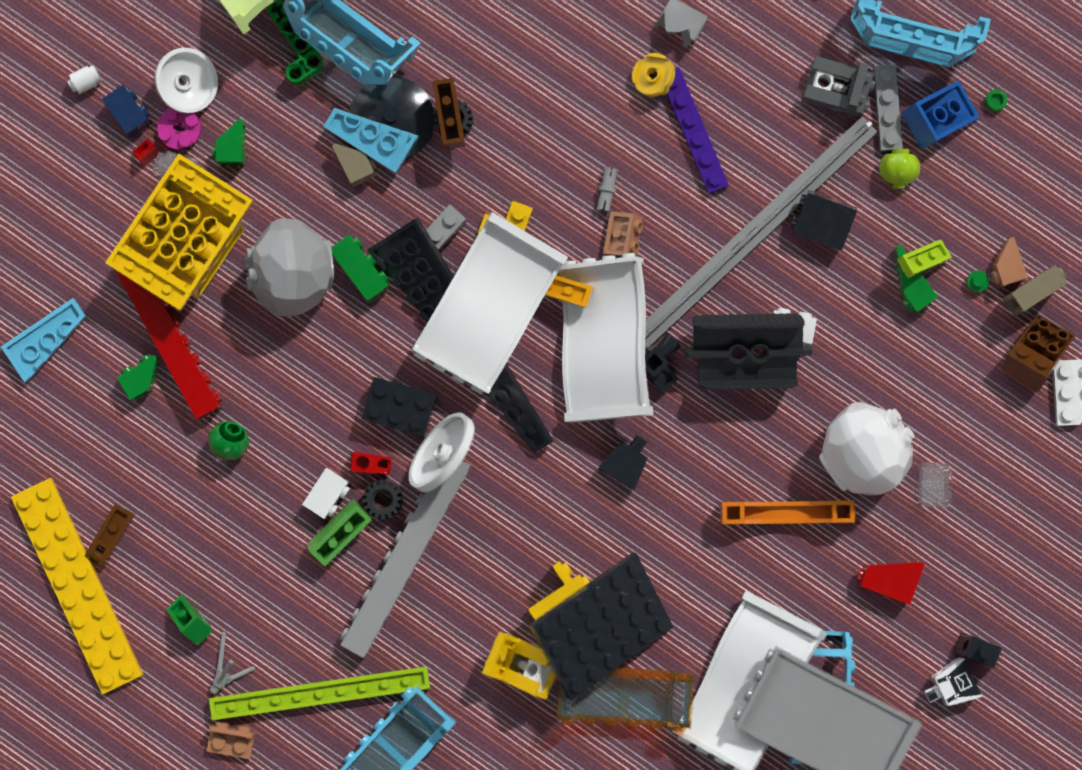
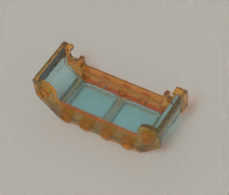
[557,667,694,732]

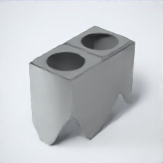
[653,0,707,49]

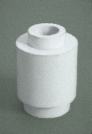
[68,65,102,94]

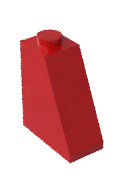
[856,562,925,605]

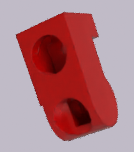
[350,452,392,475]

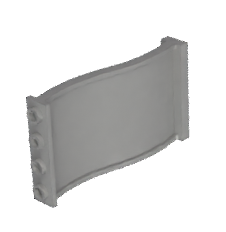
[733,645,922,770]

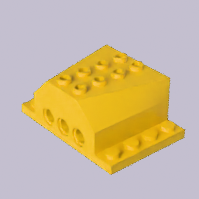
[105,154,253,311]

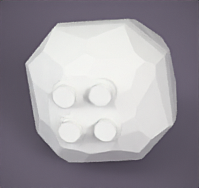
[819,402,915,495]

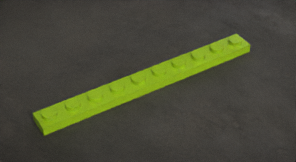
[209,666,430,720]

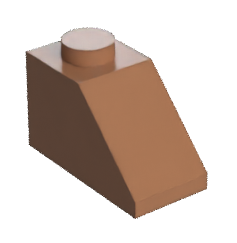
[991,237,1028,288]

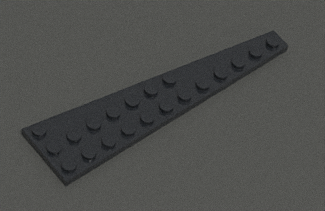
[367,217,554,453]

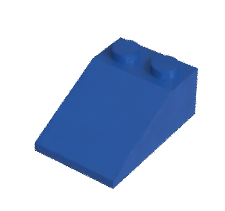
[900,80,980,150]

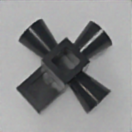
[645,332,681,393]

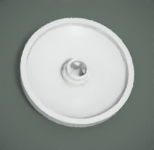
[409,413,474,492]

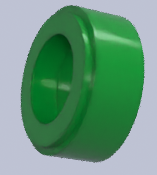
[984,89,1007,112]

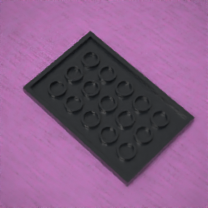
[529,552,674,701]

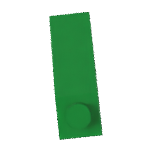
[893,244,938,314]

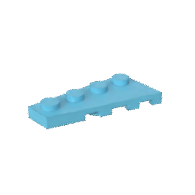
[323,108,419,173]
[1,298,87,383]

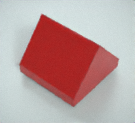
[132,139,160,167]

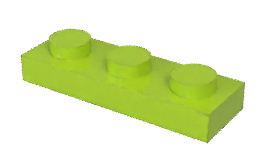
[897,239,952,278]

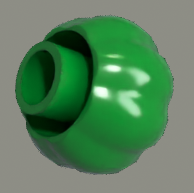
[208,421,249,460]

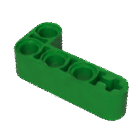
[267,0,325,87]

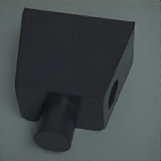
[598,435,648,490]
[953,633,1002,669]

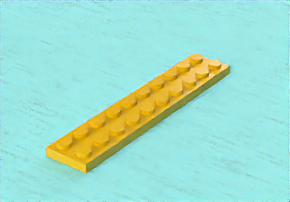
[11,478,144,695]

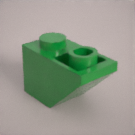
[117,354,160,402]

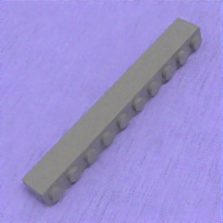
[340,460,471,658]

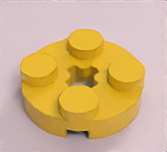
[632,53,675,97]

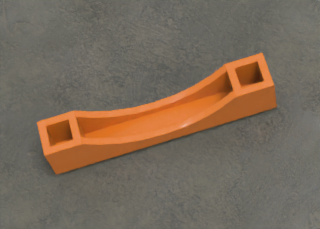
[720,500,855,525]

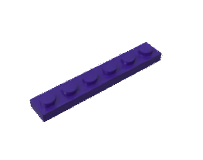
[667,67,729,194]

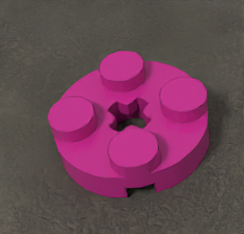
[157,108,202,151]

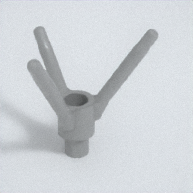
[210,632,255,694]

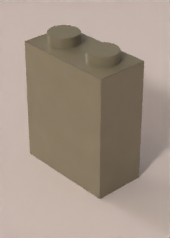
[1002,265,1067,316]

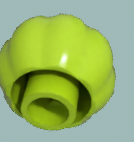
[879,149,920,189]

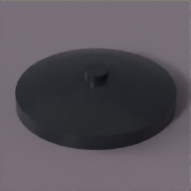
[349,76,435,160]

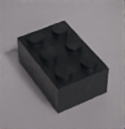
[361,377,438,438]

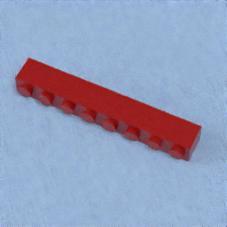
[114,269,223,420]

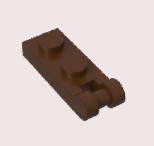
[85,503,135,567]

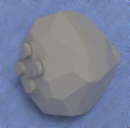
[244,218,334,317]

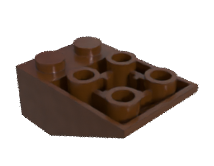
[1001,314,1076,392]

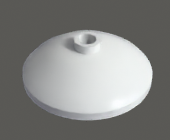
[155,48,218,113]

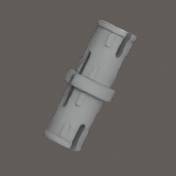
[596,167,618,212]

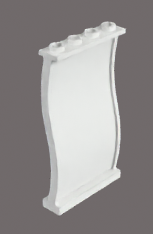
[412,212,568,395]
[559,253,653,423]
[672,591,827,770]

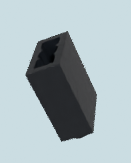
[790,190,858,251]

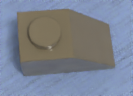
[332,143,377,187]

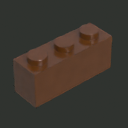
[432,78,465,150]

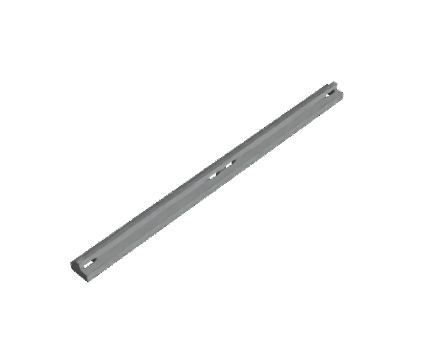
[645,116,877,347]

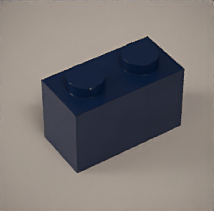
[102,84,151,138]

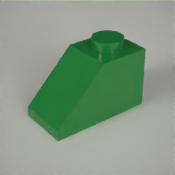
[212,119,246,166]
[166,594,213,645]

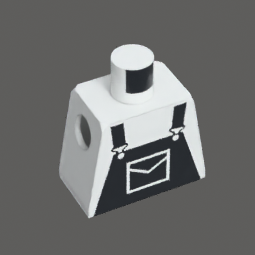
[924,657,982,706]

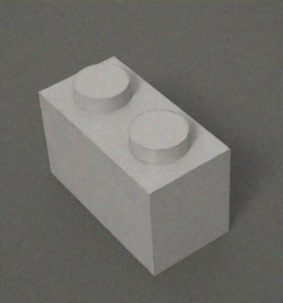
[426,204,467,252]

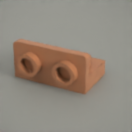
[603,212,643,257]
[207,722,256,759]

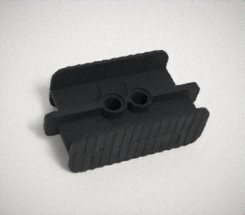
[684,313,812,390]

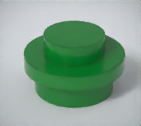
[967,270,989,292]

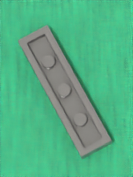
[873,64,903,152]

